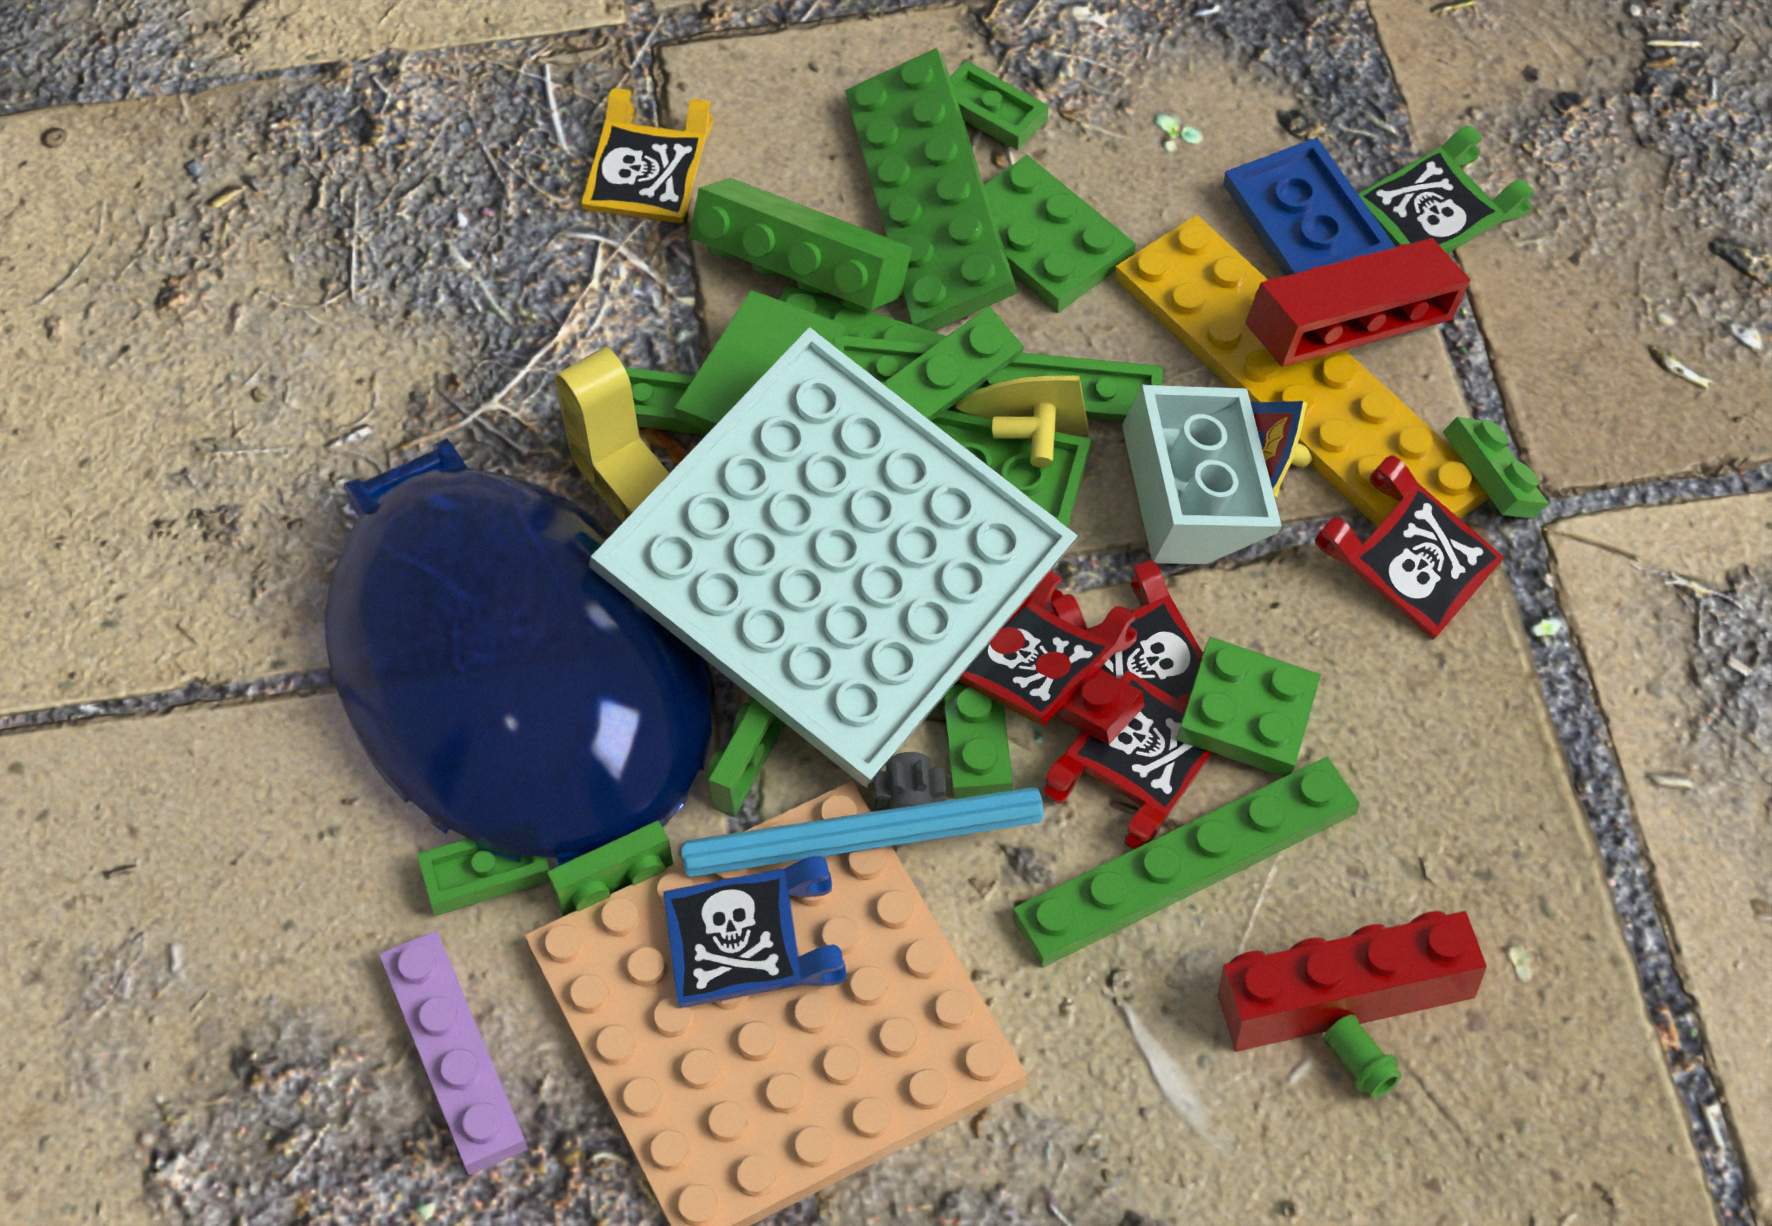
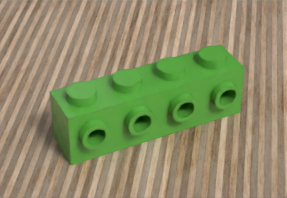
[689,178,913,312]

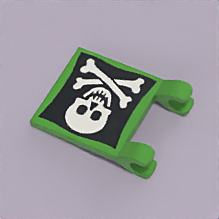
[1358,125,1534,254]

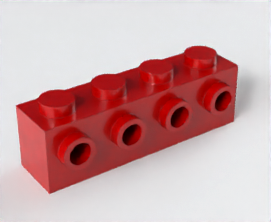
[1245,238,1470,367]
[1218,911,1487,1052]

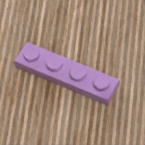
[379,930,528,1175]

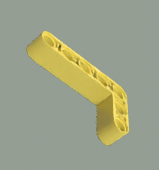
[555,346,670,523]

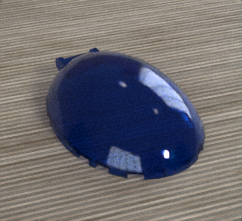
[325,438,712,866]

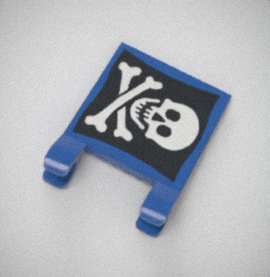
[664,856,847,1008]

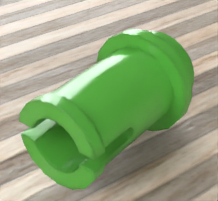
[1323,1015,1402,1099]

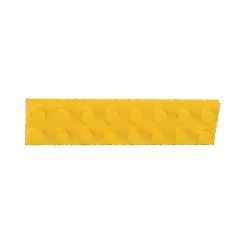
[1115,214,1490,528]

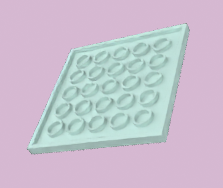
[589,327,1078,788]

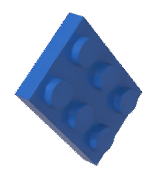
[1223,137,1396,276]

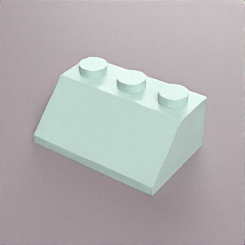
[1122,385,1282,564]

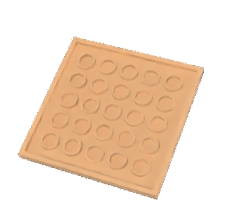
[524,781,1028,1226]

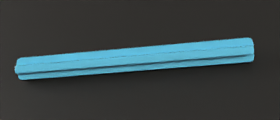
[681,787,1044,877]

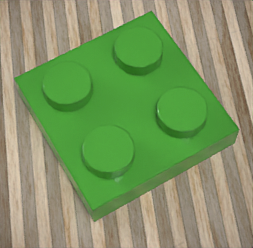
[1176,636,1321,777]

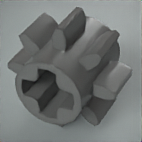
[874,752,946,811]

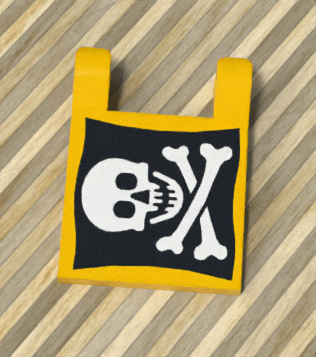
[581,88,713,224]

